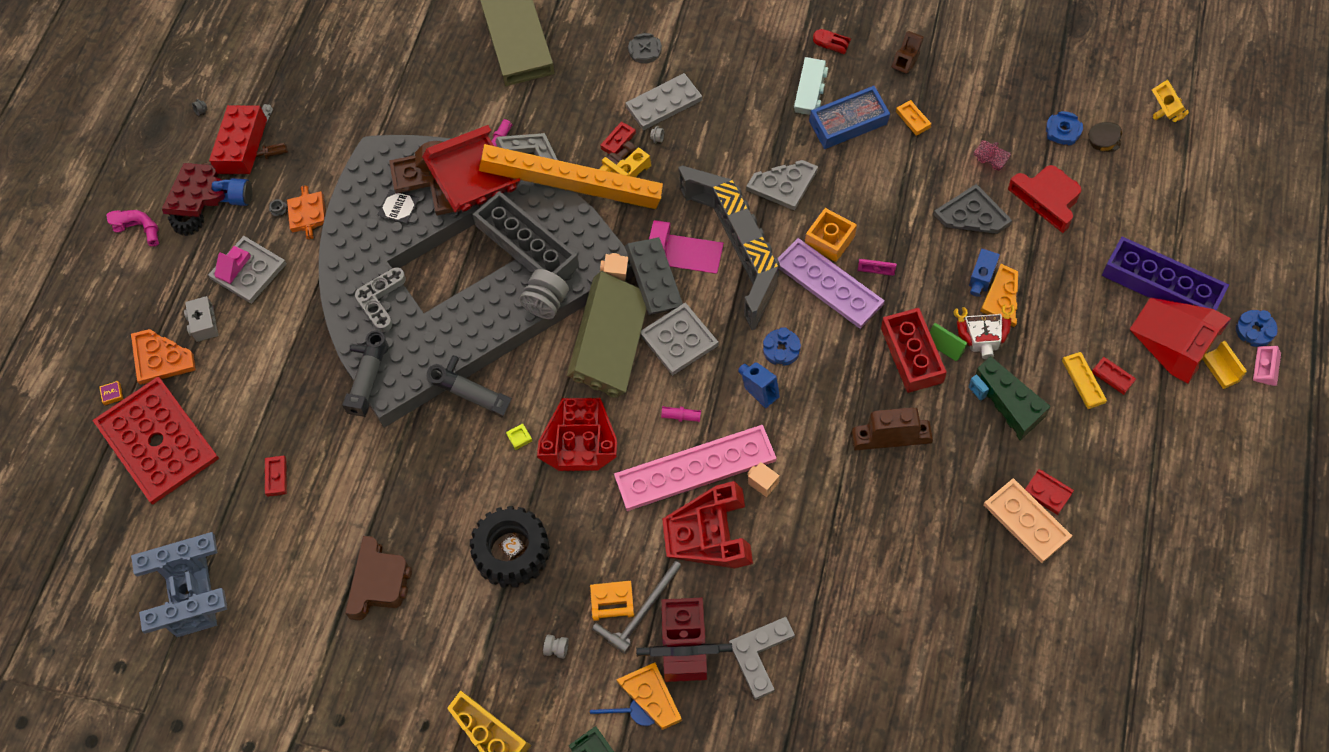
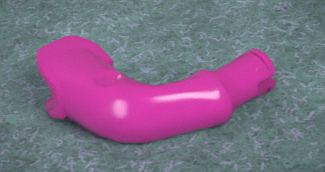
[106,210,159,247]

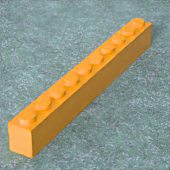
[479,144,663,209]

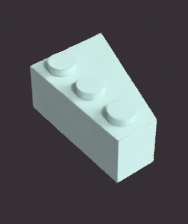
[794,57,828,115]

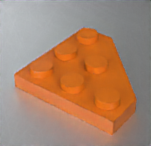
[131,329,196,385]

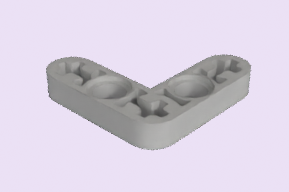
[355,268,406,332]

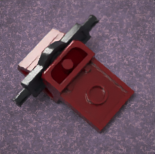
[636,597,733,682]

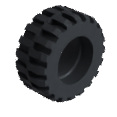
[470,506,550,588]

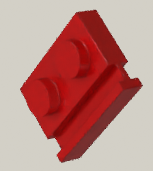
[1025,469,1074,515]

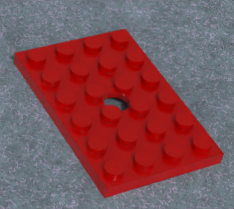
[92,376,219,505]

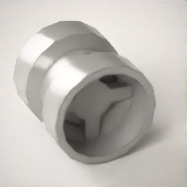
[543,634,569,659]

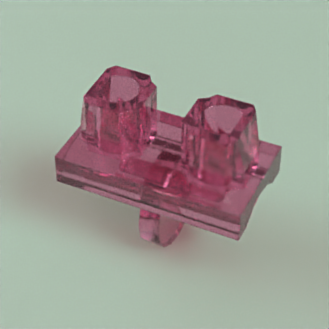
[973,140,1011,171]

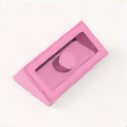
[1253,346,1281,386]

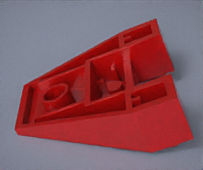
[662,481,753,569]

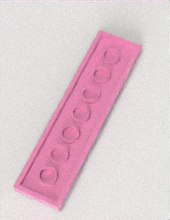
[614,425,777,511]

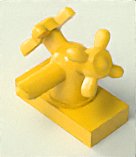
[1152,80,1189,122]

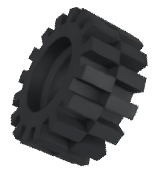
[168,212,204,236]

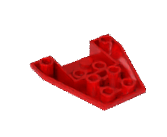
[1129,297,1231,384]
[537,398,617,471]

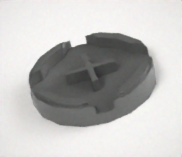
[628,33,662,63]

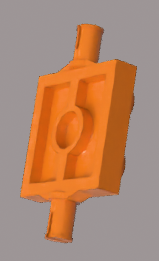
[287,186,326,240]

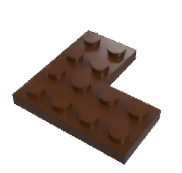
[389,155,471,216]

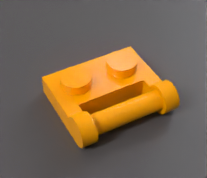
[590,581,634,621]

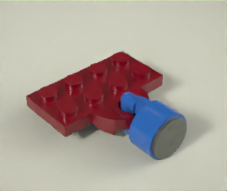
[162,163,252,217]

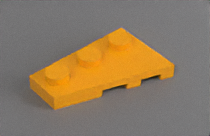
[980,264,1018,327]
[616,662,682,730]

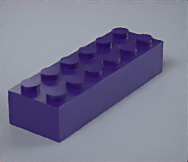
[1102,237,1229,310]

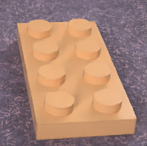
[984,478,1072,563]

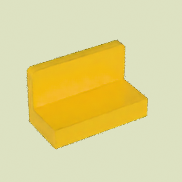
[1202,341,1247,389]

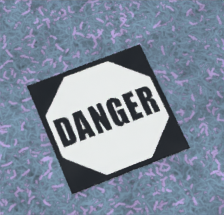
[377,190,419,223]

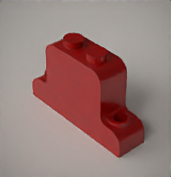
[1008,165,1081,233]

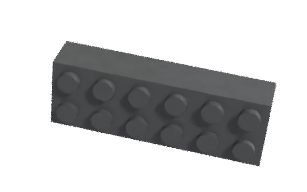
[473,191,579,280]

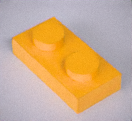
[896,100,931,136]

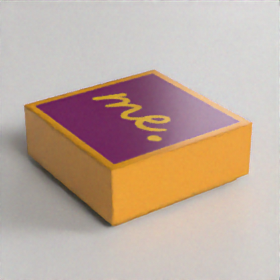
[100,381,123,405]

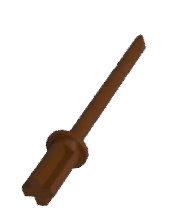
[203,142,288,165]

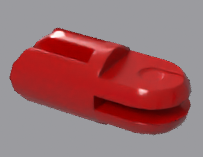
[813,29,851,55]

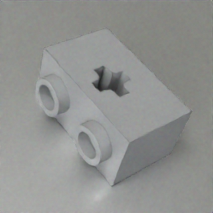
[184,296,219,342]

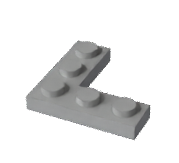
[495,133,557,160]
[729,617,795,700]

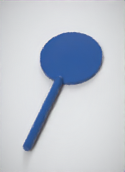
[590,700,655,726]

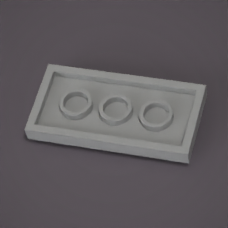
[625,73,702,130]

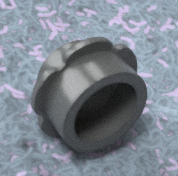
[192,99,208,116]
[269,199,287,216]

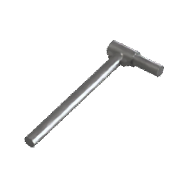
[592,561,682,654]

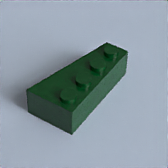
[975,356,1051,441]

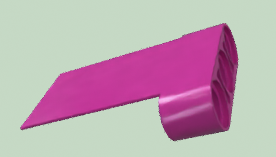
[649,220,724,274]

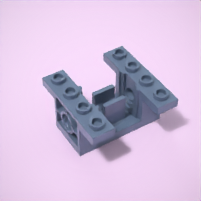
[131,532,227,637]

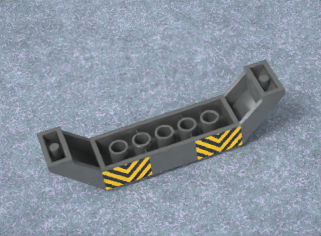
[678,165,780,330]

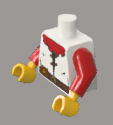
[954,305,1015,359]

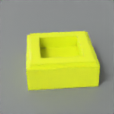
[506,424,532,450]

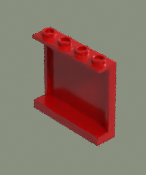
[422,125,521,213]

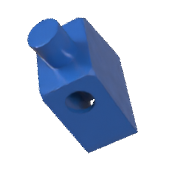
[969,249,1000,297]
[738,362,780,408]

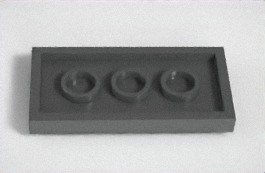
[625,237,683,315]

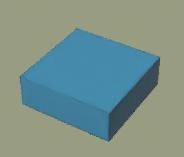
[969,374,989,400]

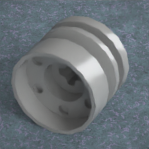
[519,269,569,319]

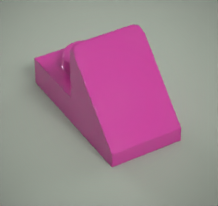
[214,246,251,284]

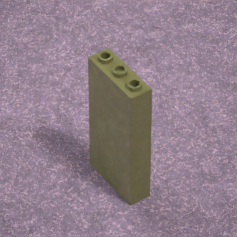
[480,0,555,87]
[567,271,646,398]

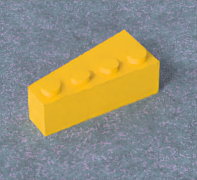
[447,691,532,752]

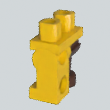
[599,141,651,177]

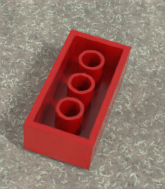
[209,105,267,174]
[881,308,947,393]

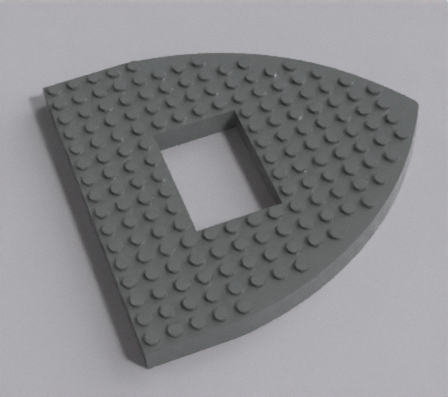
[319,135,635,428]

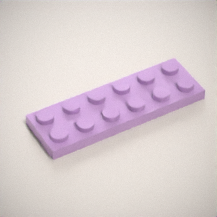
[777,238,885,329]

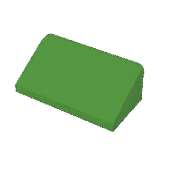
[930,323,967,361]

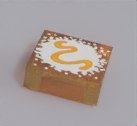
[498,533,527,561]

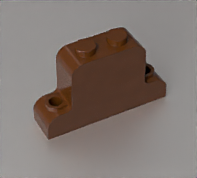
[851,408,933,451]
[345,536,412,620]

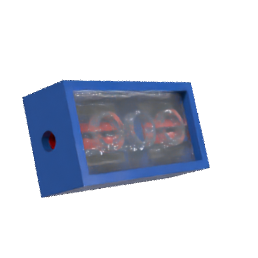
[809,86,890,149]

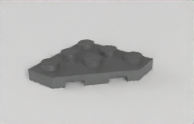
[933,184,1012,234]

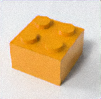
[805,208,857,262]

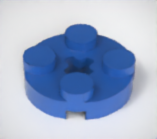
[1046,111,1083,145]
[1236,310,1277,347]
[763,327,801,366]

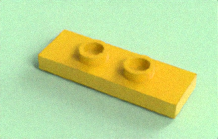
[1062,352,1107,409]

